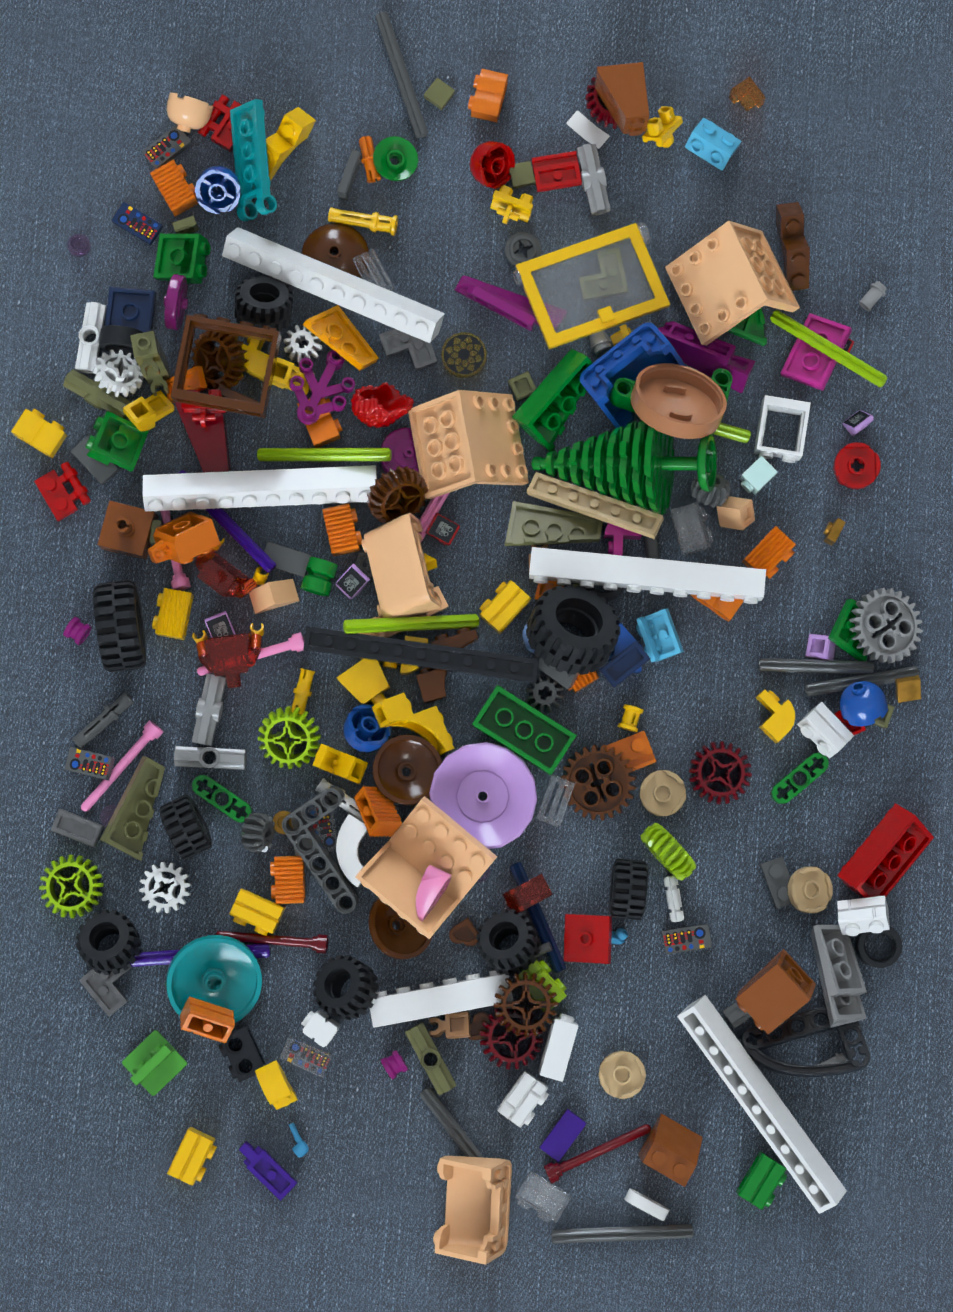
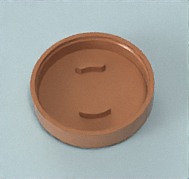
[631,363,727,439]

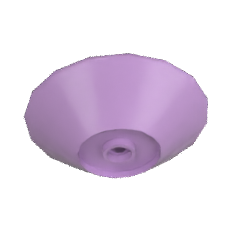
[429,742,537,849]

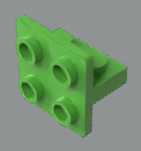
[122,1030,188,1096]

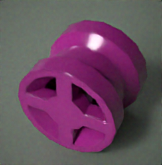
[63,616,92,646]
[380,1049,409,1080]

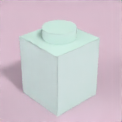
[739,456,778,495]

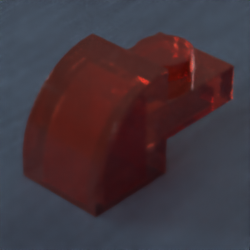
[502,874,553,913]

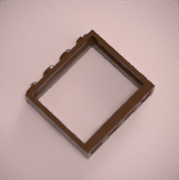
[170,313,281,418]

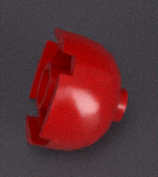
[469,141,515,189]

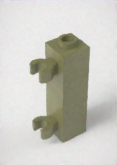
[130,331,171,396]

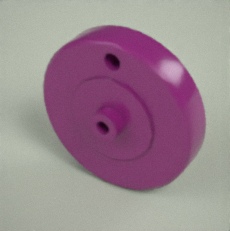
[164,274,188,331]
[380,427,419,474]

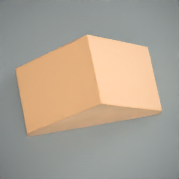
[249,579,300,614]

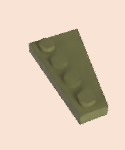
[505,501,603,546]
[100,756,165,861]

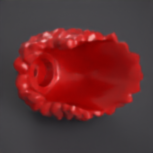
[351,382,414,428]

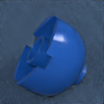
[195,166,241,214]
[840,681,888,727]
[343,704,392,752]

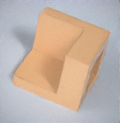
[717,496,755,530]

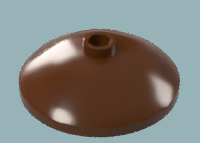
[301,223,369,279]
[373,735,442,805]
[368,897,433,959]

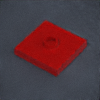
[564,914,612,964]

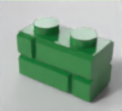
[736,1151,787,1210]

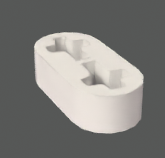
[624,1188,670,1221]

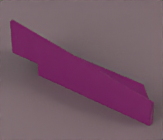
[454,275,567,333]
[658,321,755,393]

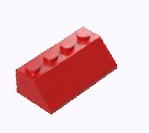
[837,803,934,898]

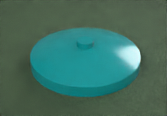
[166,935,262,1023]

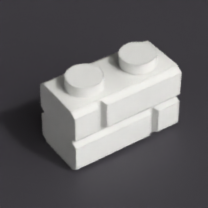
[797,702,854,758]
[837,895,890,936]
[301,1010,340,1047]
[497,1070,549,1128]

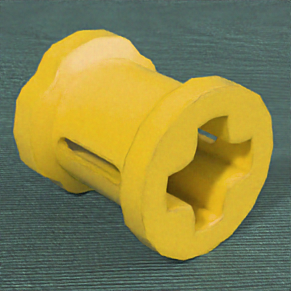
[617,704,644,733]

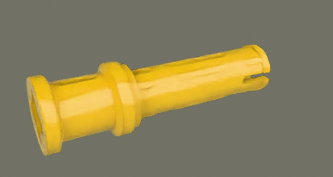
[328,207,398,236]

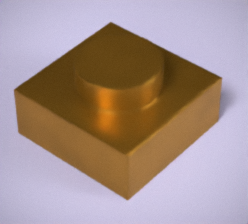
[823,518,846,546]

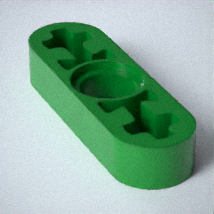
[771,753,829,804]
[192,775,253,823]

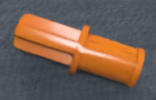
[359,136,381,183]

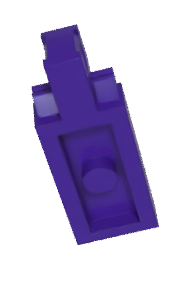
[239,1141,298,1201]

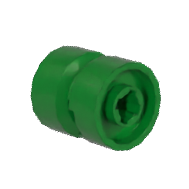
[300,557,338,597]

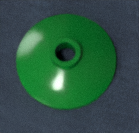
[373,136,418,181]

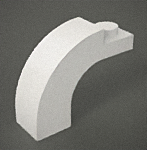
[336,814,367,887]

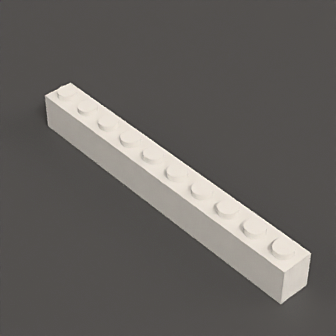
[222,227,445,343]
[143,465,377,512]
[529,547,766,604]
[677,995,847,1214]

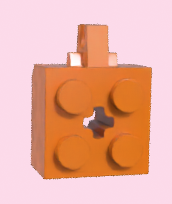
[148,511,220,564]

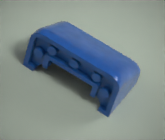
[580,323,686,428]

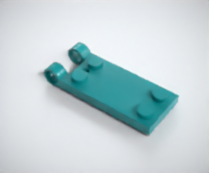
[230,99,277,222]

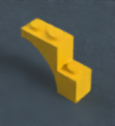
[266,107,316,181]
[372,693,455,756]

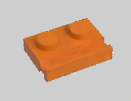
[606,731,657,772]

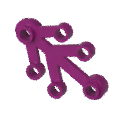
[289,350,355,425]

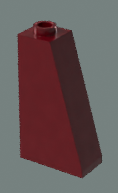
[175,402,231,473]

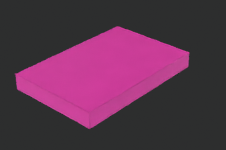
[780,313,852,391]

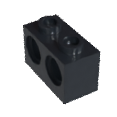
[218,1025,266,1083]

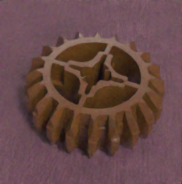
[190,330,249,389]
[367,466,428,523]
[493,972,558,1037]

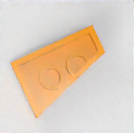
[303,305,379,371]

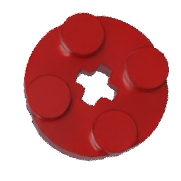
[833,442,881,489]

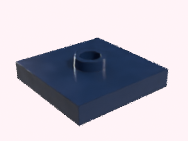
[105,287,156,333]

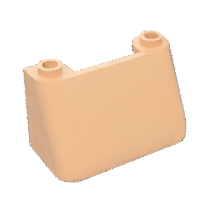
[361,513,442,618]
[433,1156,512,1265]

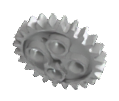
[849,588,923,664]

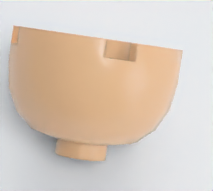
[167,92,214,133]

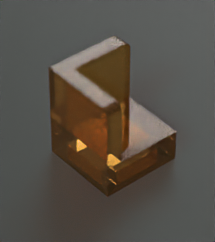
[729,76,766,111]

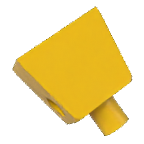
[336,659,390,705]

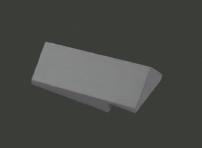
[810,925,867,1028]

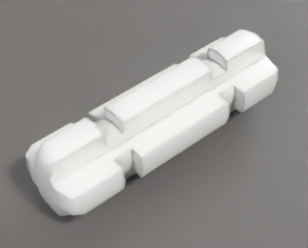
[664,876,684,922]

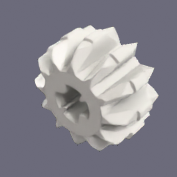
[284,325,323,364]

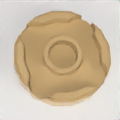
[639,770,686,816]
[788,867,833,913]
[598,1050,646,1099]

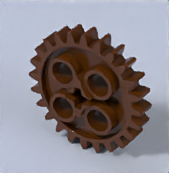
[561,744,637,820]

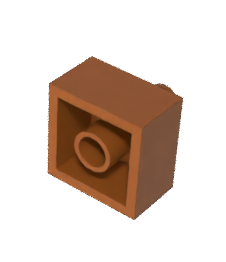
[97,500,158,560]

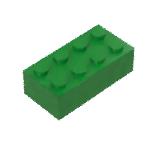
[472,685,577,776]

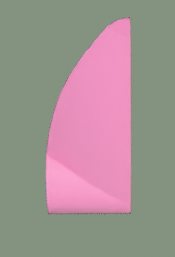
[416,865,452,922]

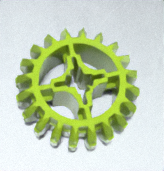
[258,706,321,769]
[640,823,696,881]
[39,855,104,918]

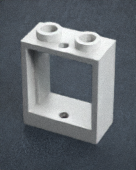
[754,395,811,463]
[538,1013,578,1082]

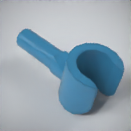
[289,1123,309,1157]

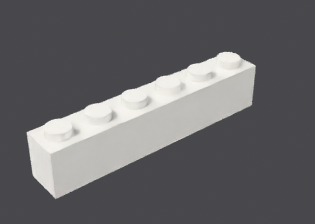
[370,970,513,1028]

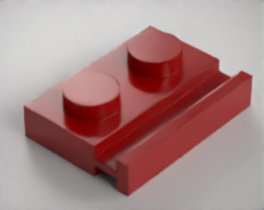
[531,151,582,192]

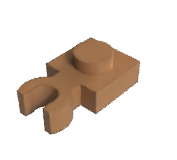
[429,1012,471,1039]

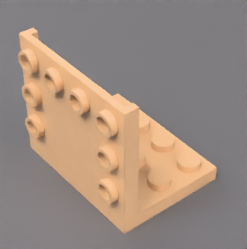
[665,221,800,346]
[408,390,529,499]
[355,796,497,939]

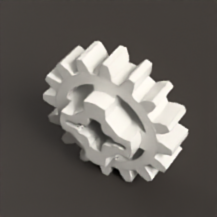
[93,350,144,397]
[139,862,192,913]

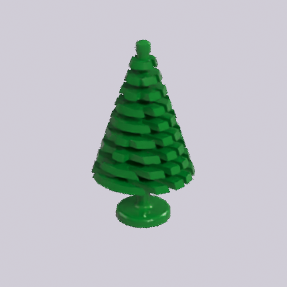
[531,420,717,515]

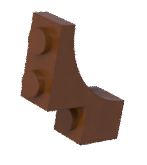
[776,202,810,291]
[416,627,478,704]

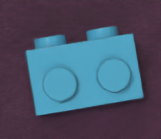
[685,117,742,170]
[636,608,684,662]

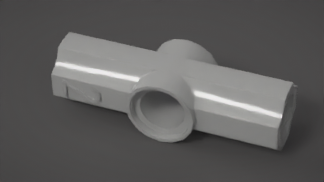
[577,143,610,216]
[192,674,227,746]
[174,746,247,770]

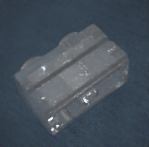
[670,502,713,556]
[515,1170,571,1223]

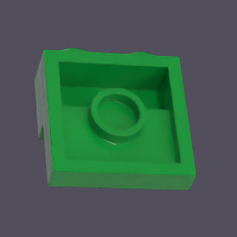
[153,233,211,284]
[85,411,149,472]

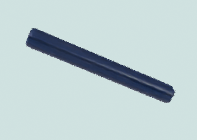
[510,862,566,973]

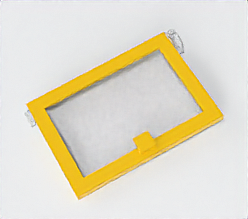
[513,221,670,349]

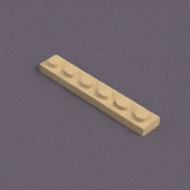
[527,472,664,539]

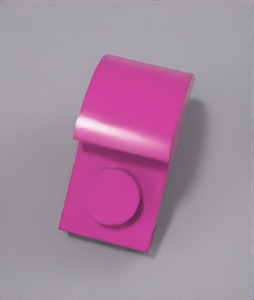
[603,523,642,556]

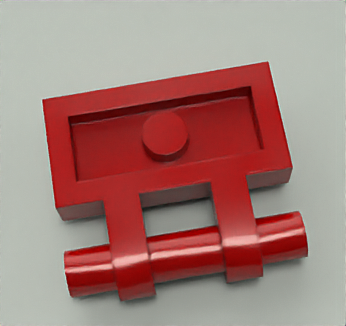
[198,94,241,152]
[34,461,91,521]

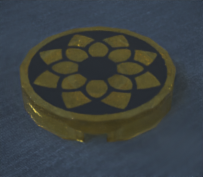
[441,332,487,378]

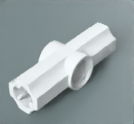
[75,302,107,374]

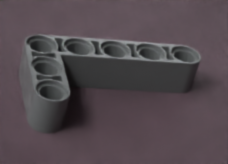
[282,786,359,914]

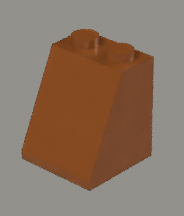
[594,62,649,136]
[735,949,816,1034]
[638,1113,703,1187]

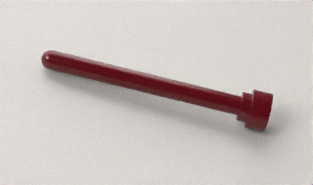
[215,931,328,954]
[543,1124,651,1184]

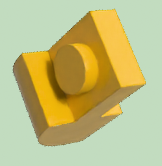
[272,357,315,395]
[123,390,174,431]
[255,1060,298,1110]

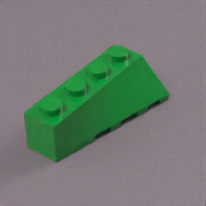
[512,348,592,452]

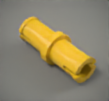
[291,668,315,715]

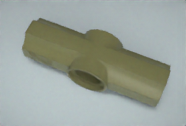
[63,369,131,419]
[405,1022,457,1095]

